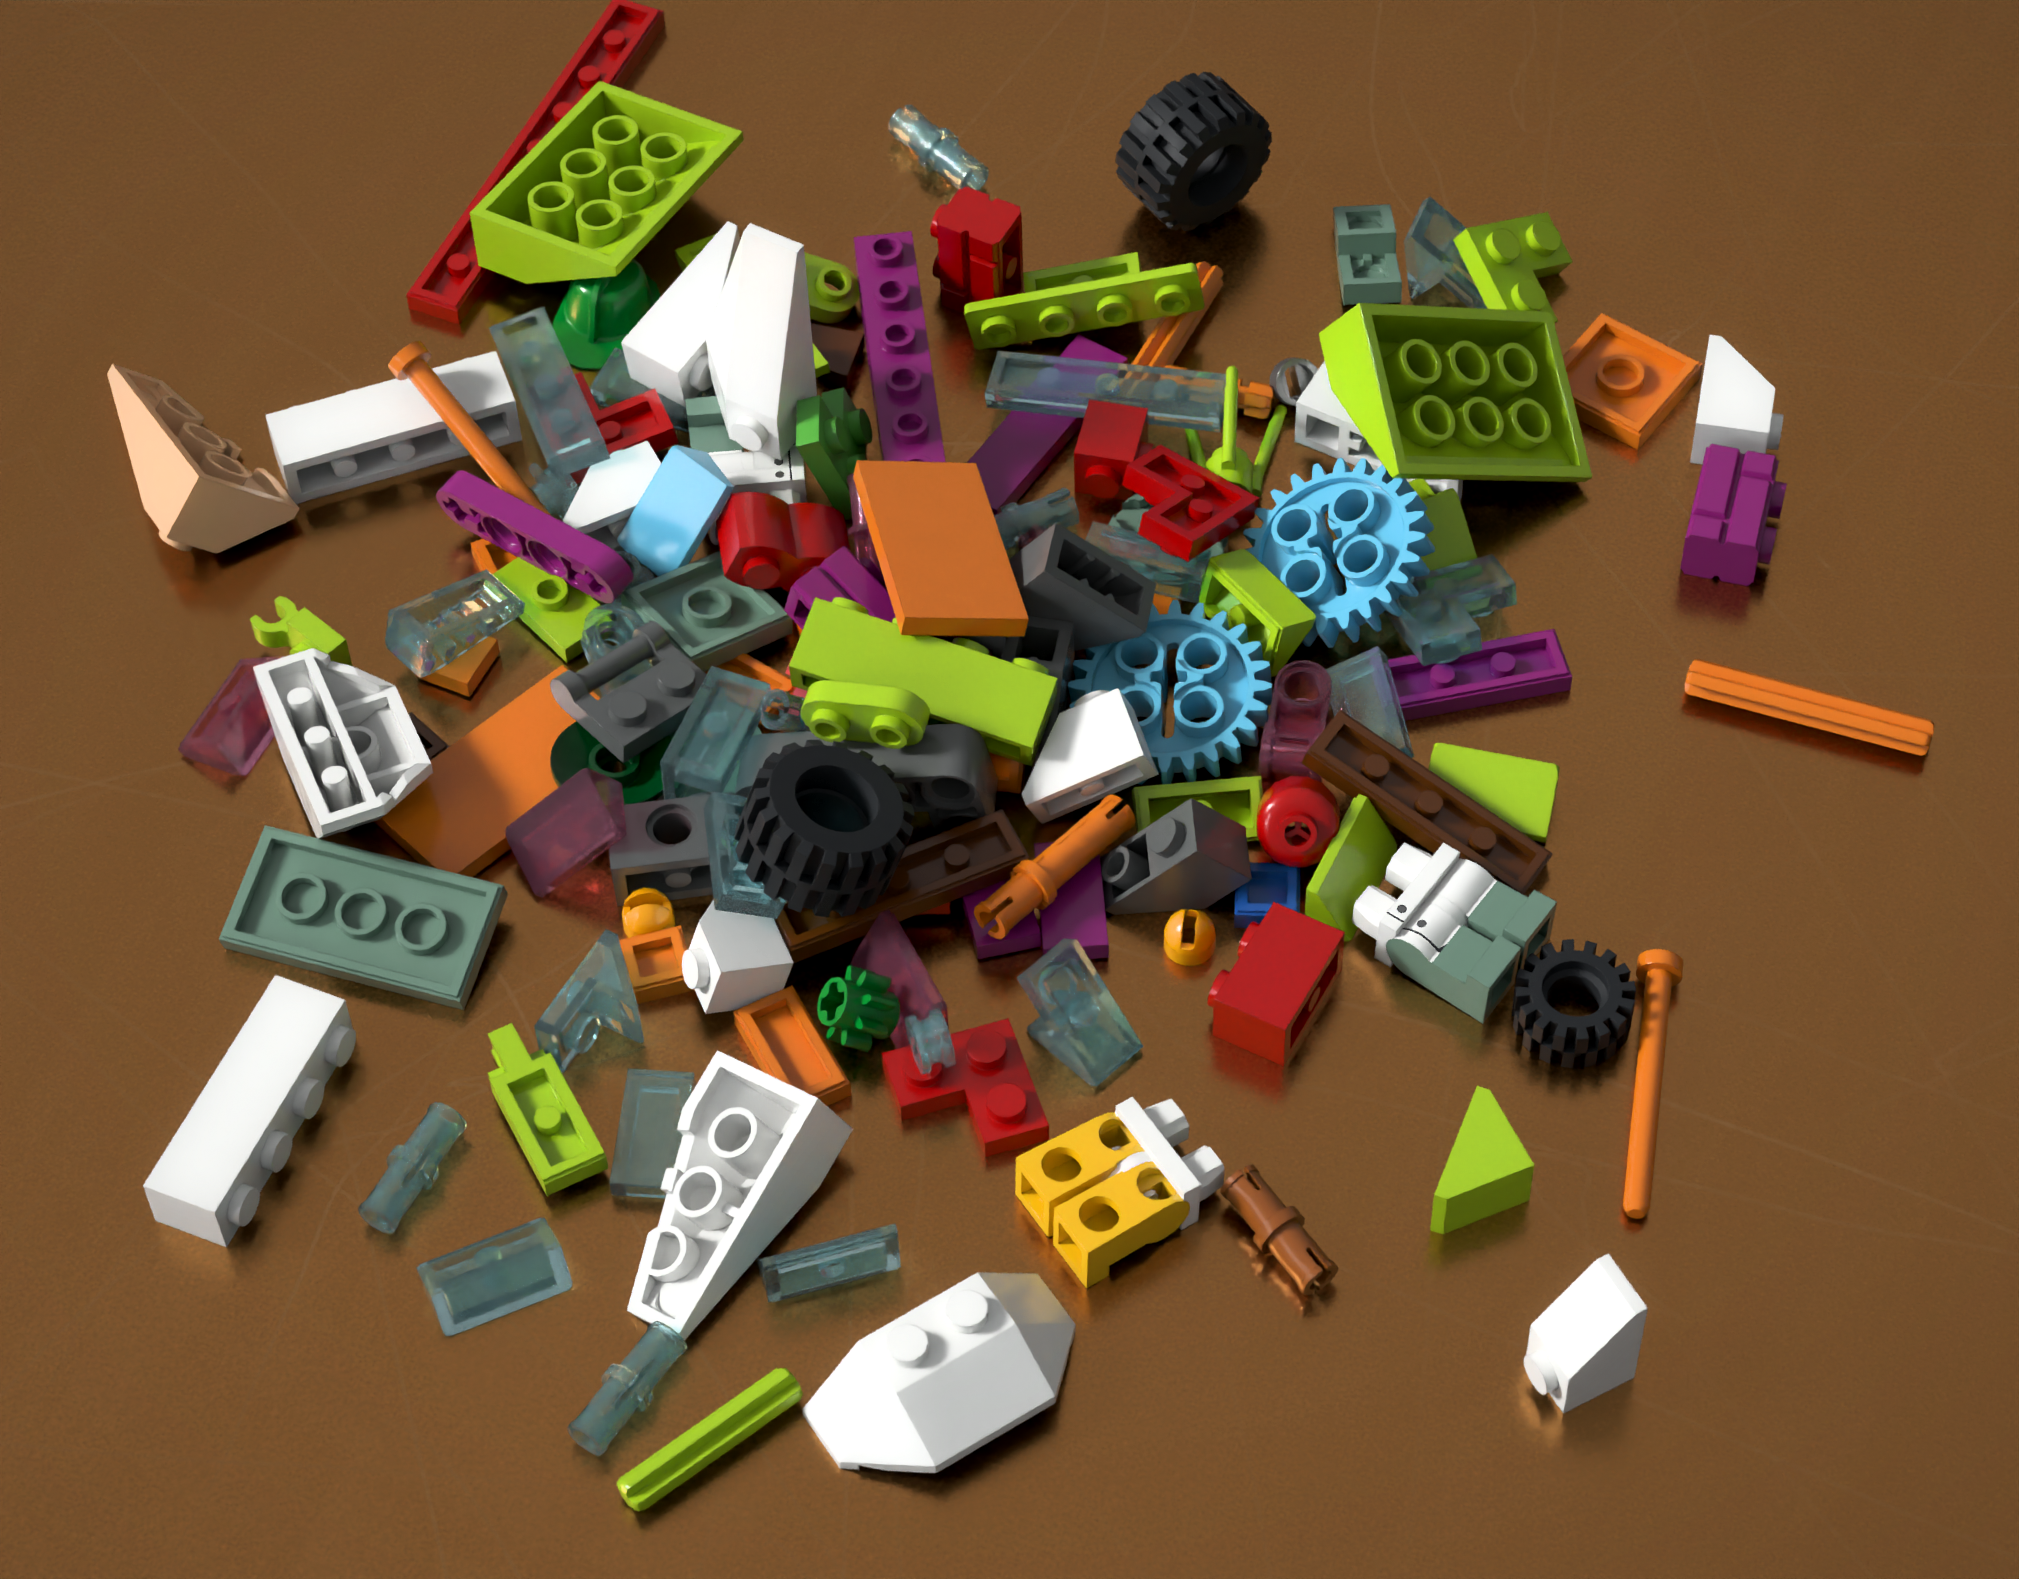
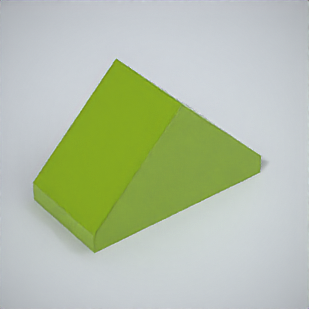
[1430,1086,1534,1234]

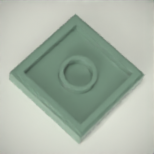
[621,551,793,672]

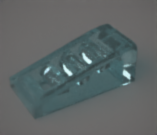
[385,569,525,678]

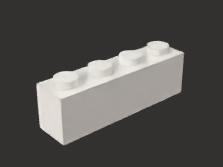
[265,351,522,504]
[143,975,356,1247]

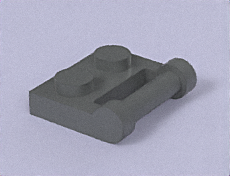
[550,620,721,763]

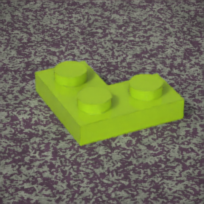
[1453,212,1573,324]

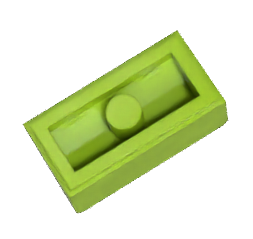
[1199,549,1316,677]
[1429,743,1560,843]
[1132,776,1263,842]
[1305,794,1397,942]

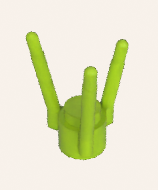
[1185,366,1287,497]

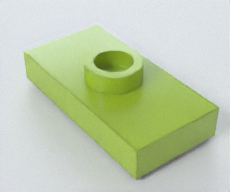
[488,557,615,663]

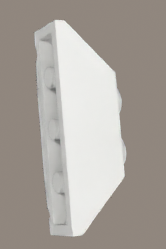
[253,648,433,839]
[802,1272,1076,1473]

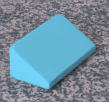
[617,445,734,576]

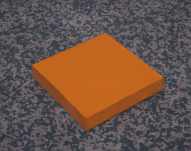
[1563,313,1703,450]

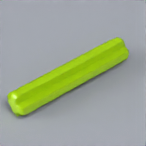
[617,1368,803,1511]

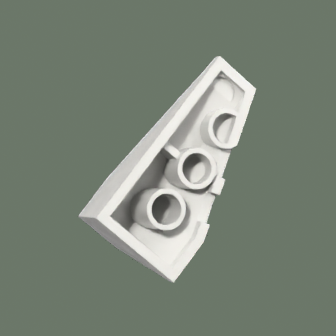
[706,223,817,460]
[627,1050,853,1342]

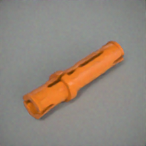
[974,794,1136,939]

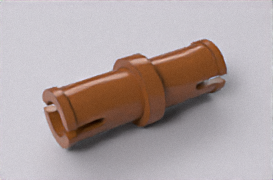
[1220,1165,1339,1296]

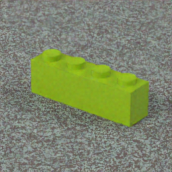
[789,597,1058,766]

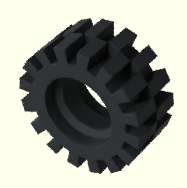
[1512,939,1636,1068]

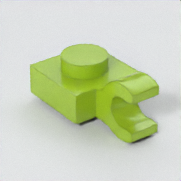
[250,596,353,666]

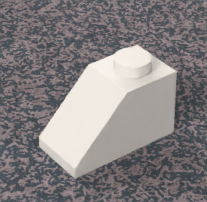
[1690,335,1784,464]
[562,441,661,554]
[1022,688,1158,824]
[682,864,794,1014]
[1524,1254,1648,1414]

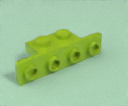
[964,252,1205,350]

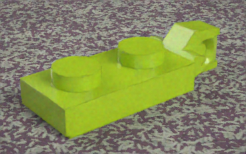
[487,1023,608,1196]

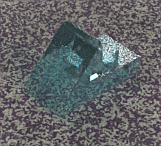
[1404,197,1487,309]
[534,929,644,1073]
[1017,939,1143,1086]

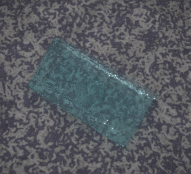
[1085,521,1212,604]
[416,1218,573,1336]
[757,1223,901,1302]

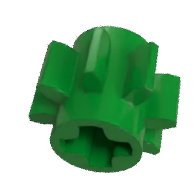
[817,965,900,1052]

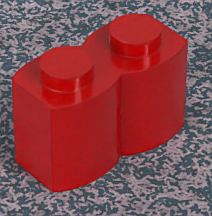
[716,492,850,592]

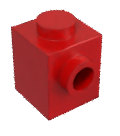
[1074,399,1155,500]

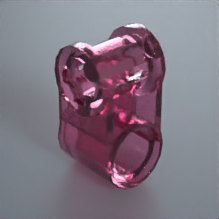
[1258,660,1332,783]

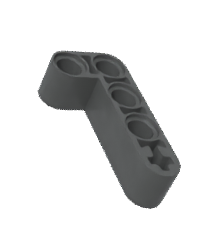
[734,724,998,834]

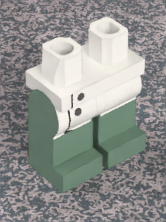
[685,396,807,545]
[1352,842,1557,1024]

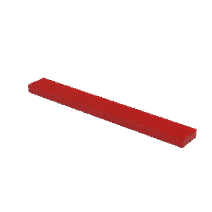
[406,0,665,325]

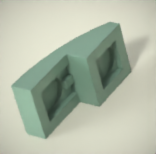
[1333,204,1402,305]

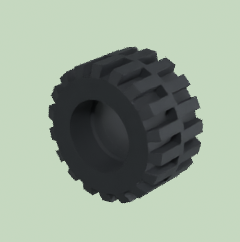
[1115,72,1272,231]
[734,739,915,917]

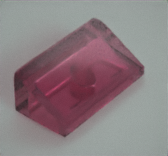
[178,656,283,776]
[505,768,626,898]
[851,910,949,1049]

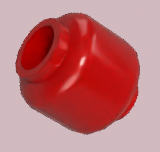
[1257,776,1340,867]

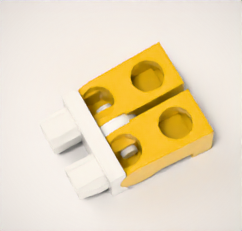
[1015,1097,1225,1289]

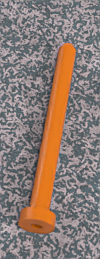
[388,341,553,517]
[1623,949,1684,1219]

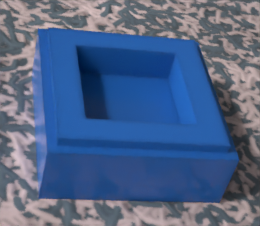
[1234,862,1300,928]

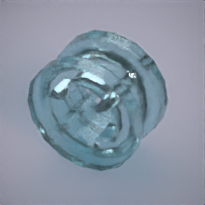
[905,1008,956,1075]

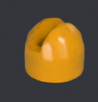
[622,887,675,938]
[1164,909,1216,966]

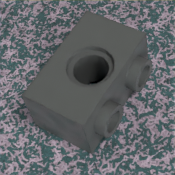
[605,791,742,907]

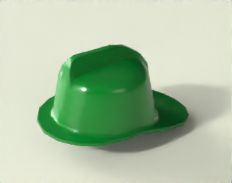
[551,258,660,370]

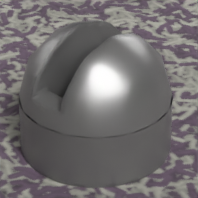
[1270,358,1318,406]

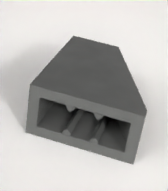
[960,523,1156,659]

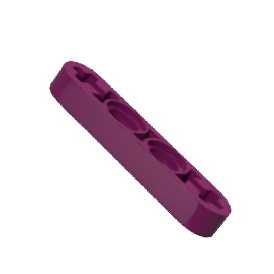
[436,470,634,604]

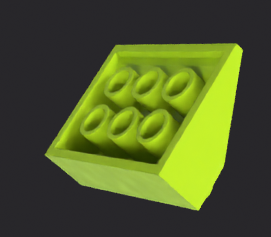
[470,81,744,284]
[1318,303,1593,482]

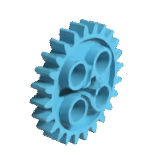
[1243,458,1435,648]
[1068,600,1273,785]

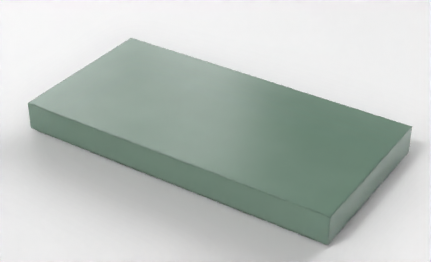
[219,825,508,1010]

